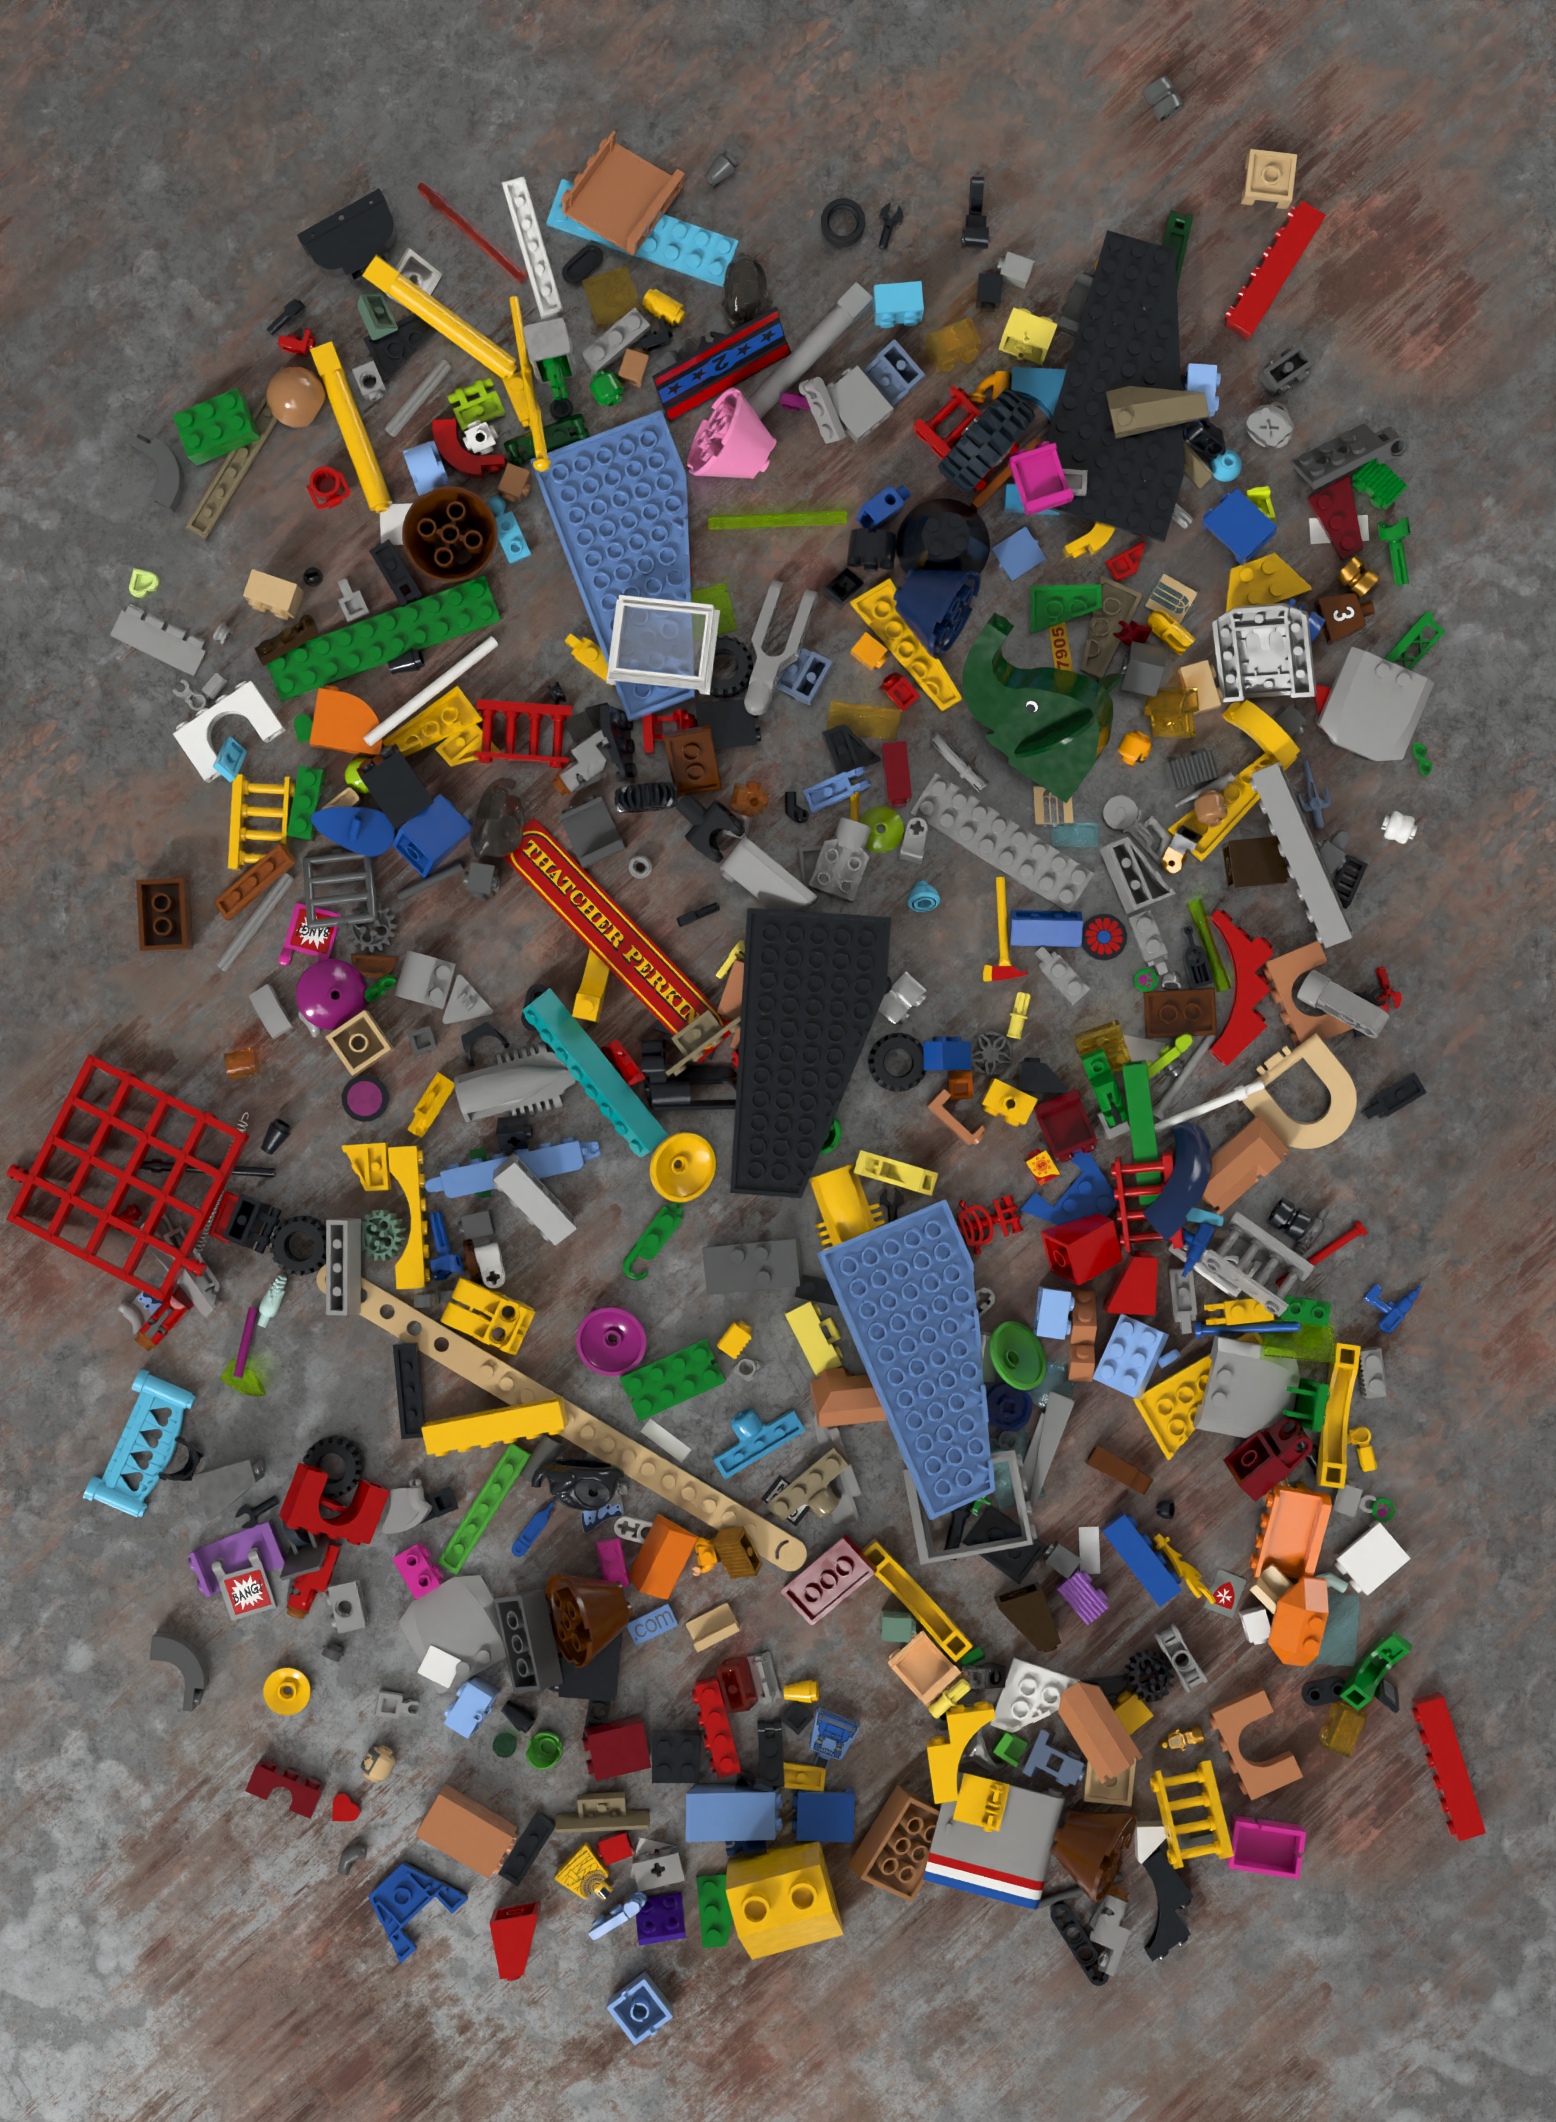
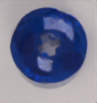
[986,1381,1033,1431]

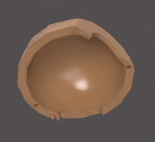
[266,366,327,428]

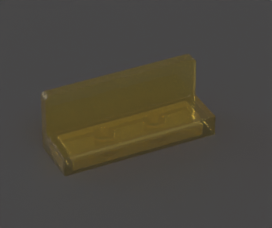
[827,700,901,741]

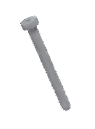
[1152,1035,1217,1121]

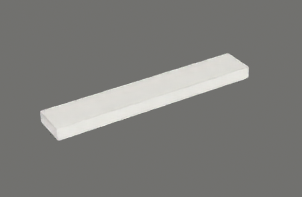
[502,176,564,319]

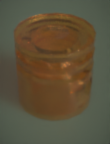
[224,1047,260,1081]

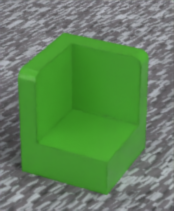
[991,1730,1027,1768]

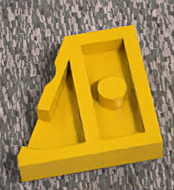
[435,724,500,766]

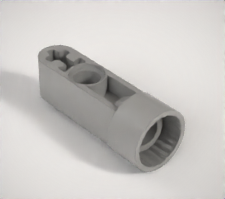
[1297,970,1390,1038]

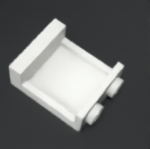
[1333,1520,1411,1596]

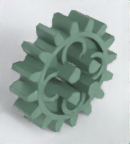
[361,1210,406,1261]

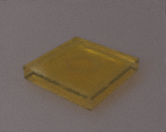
[582,266,642,327]

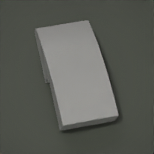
[249,984,294,1039]

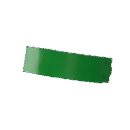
[1340,1631,1412,1710]

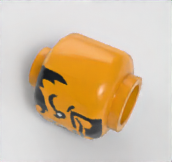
[1118,729,1153,766]

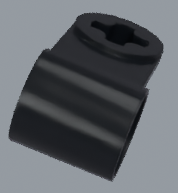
[1183,418,1226,459]

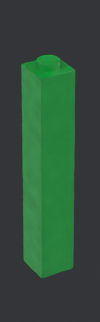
[1122,1060,1162,1208]

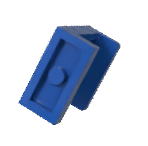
[1203,488,1277,566]
[792,1789,855,1842]

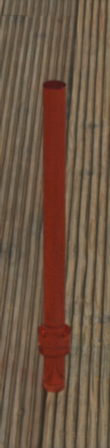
[417,181,527,284]

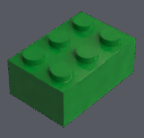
[173,388,261,466]

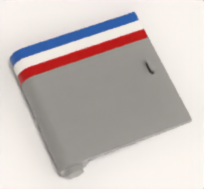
[923,1771,1066,1909]

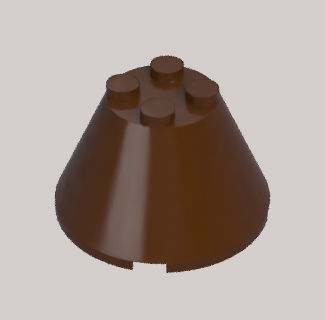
[402,486,498,582]
[545,1573,633,1668]
[1051,1810,1137,1904]

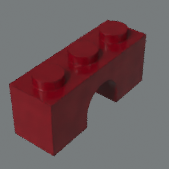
[245,1759,325,1819]

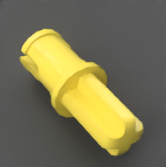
[1006,992,1031,1040]
[928,1679,971,1719]

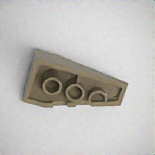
[1106,386,1209,439]

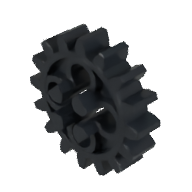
[1124,1649,1174,1703]

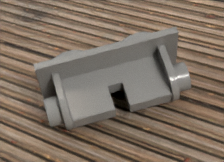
[747,1651,781,1704]

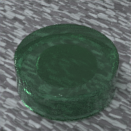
[493,1732,517,1758]

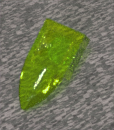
[219,1359,266,1397]

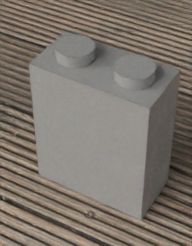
[826,365,894,444]

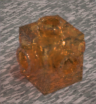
[731,781,769,816]

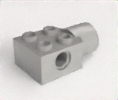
[808,817,872,903]

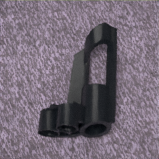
[641,1039,737,1111]

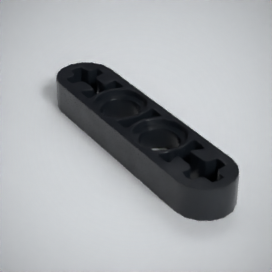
[1050,1901,1109,1986]

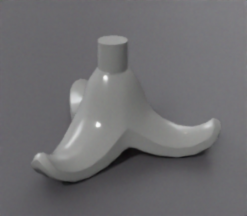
[958,1727,1004,1771]

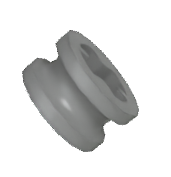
[213,621,235,645]

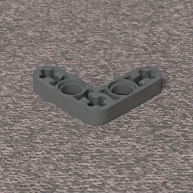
[414,1286,487,1308]

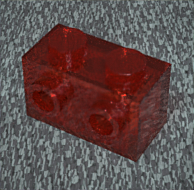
[716,1656,758,1714]

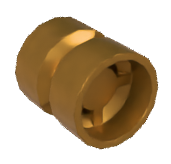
[1335,555,1380,600]

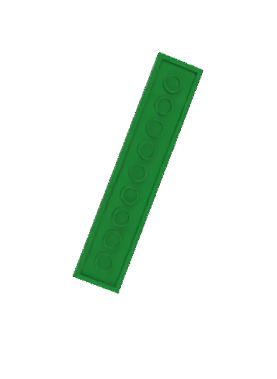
[267,576,501,702]

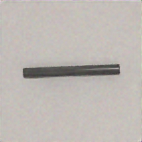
[1034,1872,1124,1910]

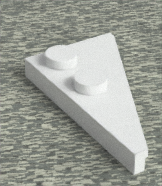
[1168,1244,1262,1300]

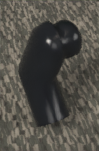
[785,792,809,823]

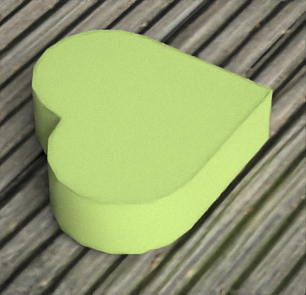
[129,568,160,598]

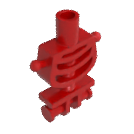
[957,1194,1024,1255]

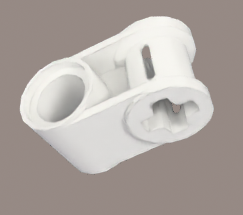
[474,1242,506,1288]

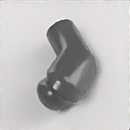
[337,1844,367,1875]

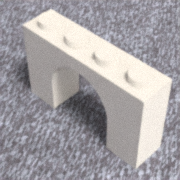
[173,681,286,783]

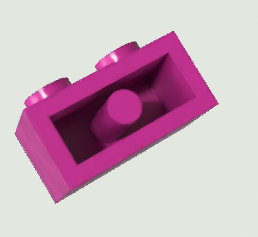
[392,1541,443,1600]

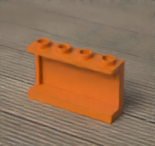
[1250,1485,1332,1579]

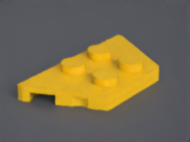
[1226,553,1312,612]

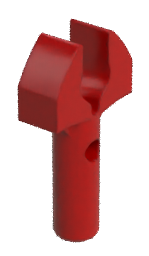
[1376,966,1402,1011]

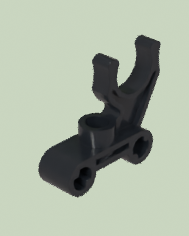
[961,176,989,249]

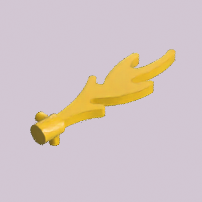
[1153,1533,1216,1604]

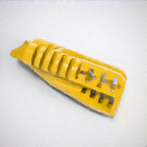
[809,1163,886,1251]

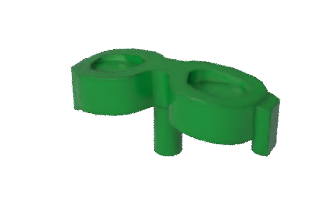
[1412,742,1433,777]
[364,975,396,1002]
[972,1486,996,1517]

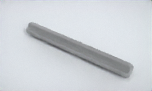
[216,872,294,971]

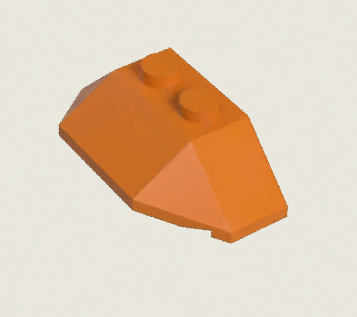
[1268,1576,1329,1667]

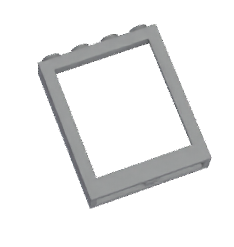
[903,1450,1037,1565]

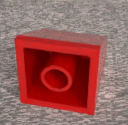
[1041,1213,1123,1286]
[1102,1250,1158,1315]
[489,1901,541,1981]

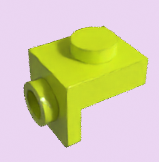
[1246,486,1276,523]

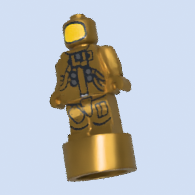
[1159,1724,1206,1751]

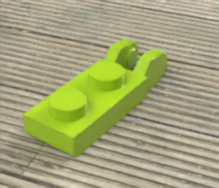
[1147,1032,1193,1079]

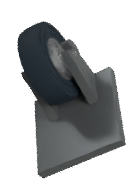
[280,1520,331,1581]

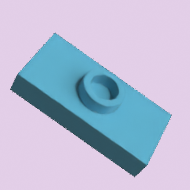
[213,737,247,782]

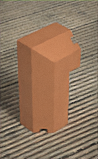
[1201,1116,1290,1215]
[810,1367,887,1428]
[1058,1681,1143,1783]

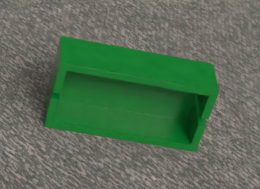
[620,1337,726,1421]

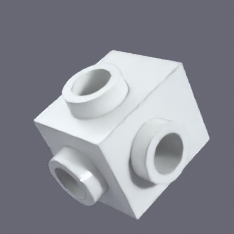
[462,420,498,456]

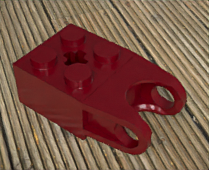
[1223,1416,1313,1502]

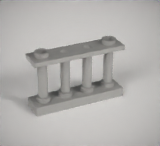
[1201,1212,1315,1317]

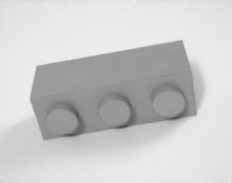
[581,307,651,374]

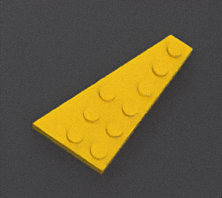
[1132,1333,1265,1461]

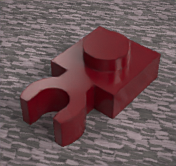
[1113,620,1152,646]

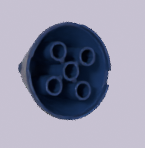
[893,568,981,659]

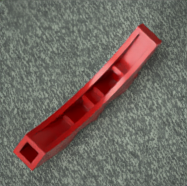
[1208,909,1274,1066]

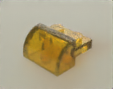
[1144,687,1199,738]
[1073,1020,1131,1082]

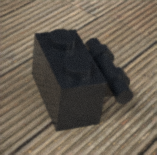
[222,1194,282,1254]

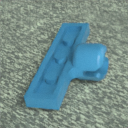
[712,1409,806,1479]

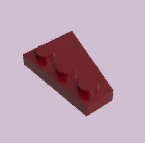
[1307,475,1363,561]

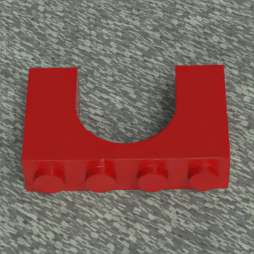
[279,1463,390,1545]

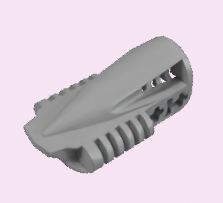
[453,1041,576,1122]

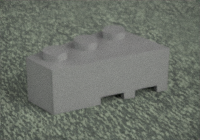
[1099,837,1176,914]

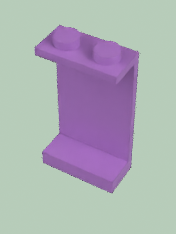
[188,1519,287,1598]

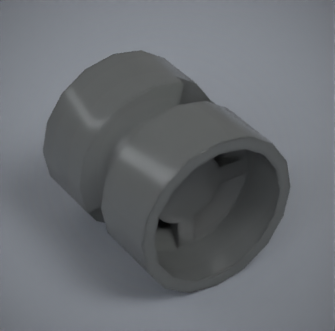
[1142,76,1185,122]

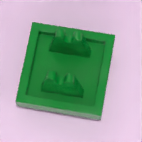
[1282,1377,1330,1432]

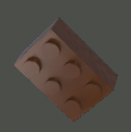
[136,877,193,952]

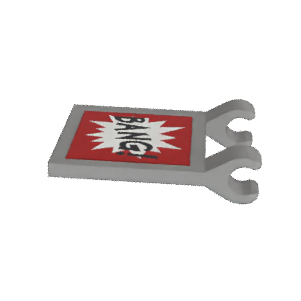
[212,1547,277,1621]

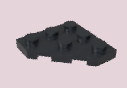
[600,705,637,784]

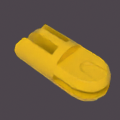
[1147,610,1195,656]

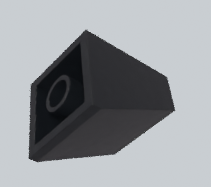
[356,743,434,829]

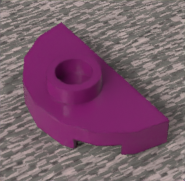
[779,393,811,412]

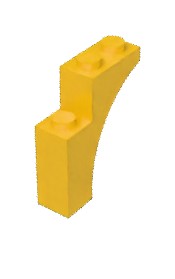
[926,1701,995,1804]

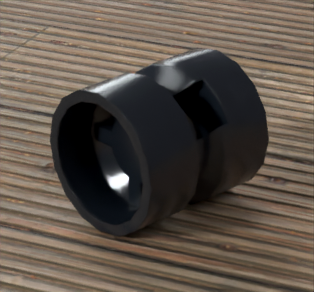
[1267,1197,1312,1240]

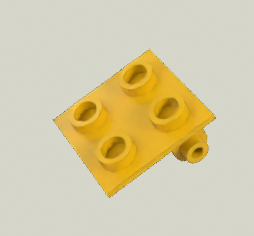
[953,1773,1010,1832]

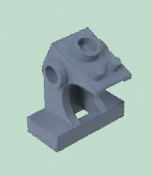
[1022,1728,1086,1786]

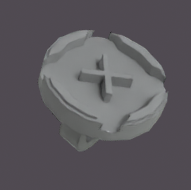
[1247,402,1294,448]

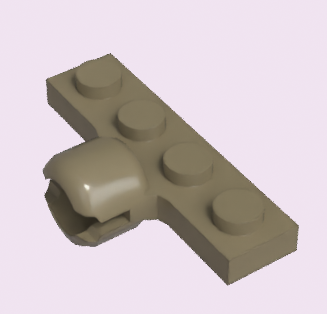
[766,1445,851,1523]

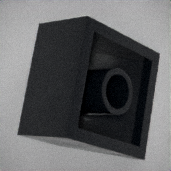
[1016,1057,1068,1093]

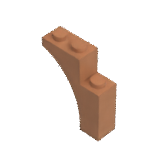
[717,956,744,1051]

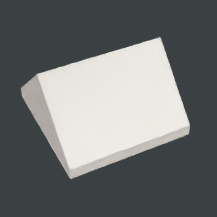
[386,248,443,311]

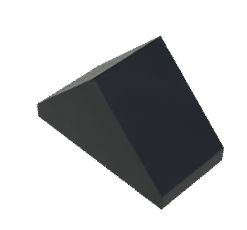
[823,568,864,610]

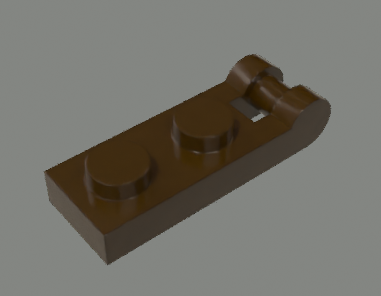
[255,615,318,666]

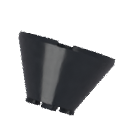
[896,498,990,575]

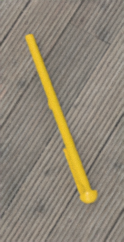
[509,296,551,472]

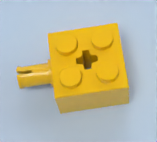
[979,1078,1038,1127]

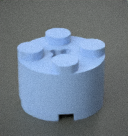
[403,441,450,496]

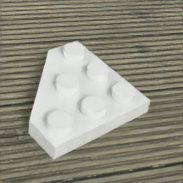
[990,1656,1080,1733]

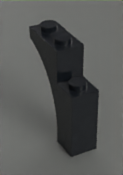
[1142,1846,1194,1962]

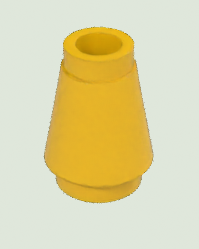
[784,1679,819,1703]

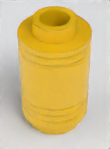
[642,289,686,326]

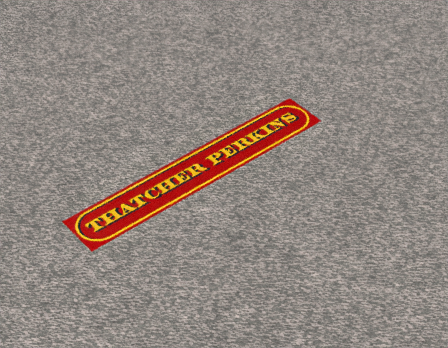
[497,818,731,1063]

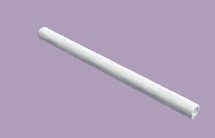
[363,636,498,747]

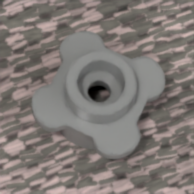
[732,1353,760,1381]

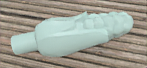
[257,1274,287,1328]

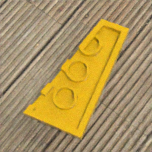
[383,685,483,757]

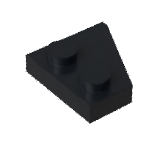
[822,724,881,775]

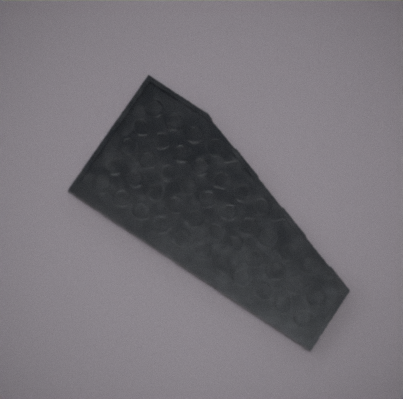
[1046,230,1185,543]
[730,908,891,1198]

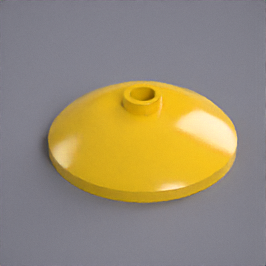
[650,1132,716,1202]

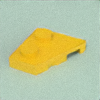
[342,1142,391,1191]

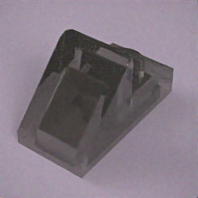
[565,702,609,742]

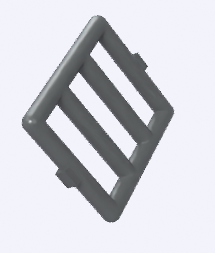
[303,849,377,929]

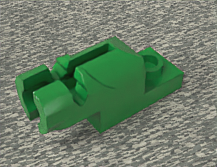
[1080,1047,1129,1126]

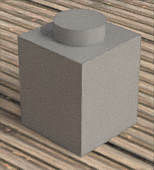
[996,252,1034,289]

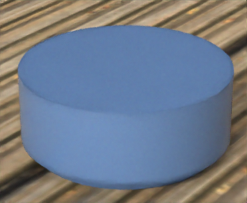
[1158,1349,1181,1368]

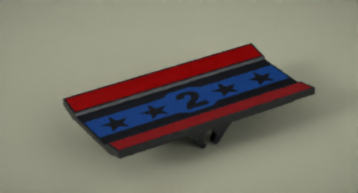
[652,307,791,422]

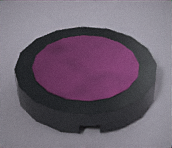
[341,1075,389,1122]

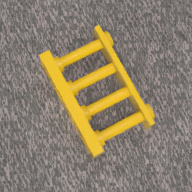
[228,774,296,873]
[1150,1760,1234,1869]

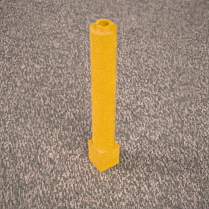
[362,254,518,379]
[310,341,392,513]

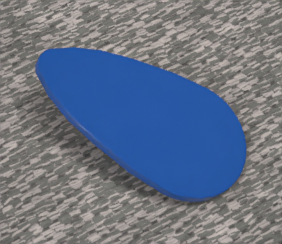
[311,807,395,857]

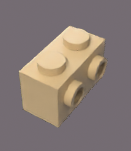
[1178,660,1223,716]

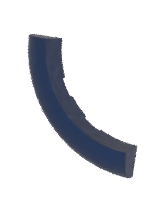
[1143,1123,1212,1241]

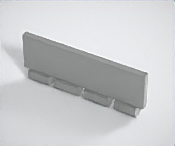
[110,604,207,677]

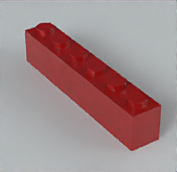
[1225,201,1326,341]
[1411,1692,1486,1842]

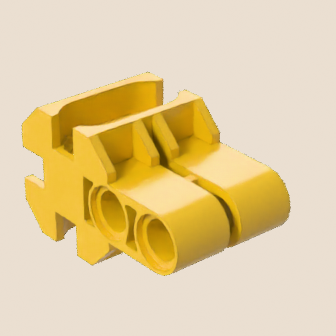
[440,1277,535,1355]

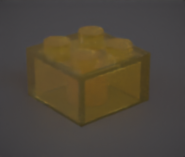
[925,317,982,373]

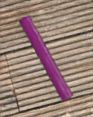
[233,1307,258,1378]

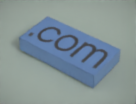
[627,1603,679,1646]

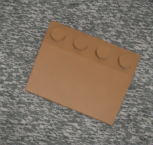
[848,1784,951,1902]

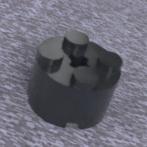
[847,528,896,572]

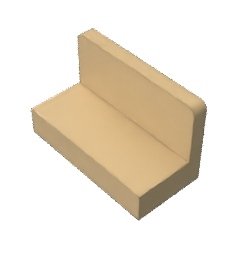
[1249,1563,1294,1614]
[686,1602,740,1653]

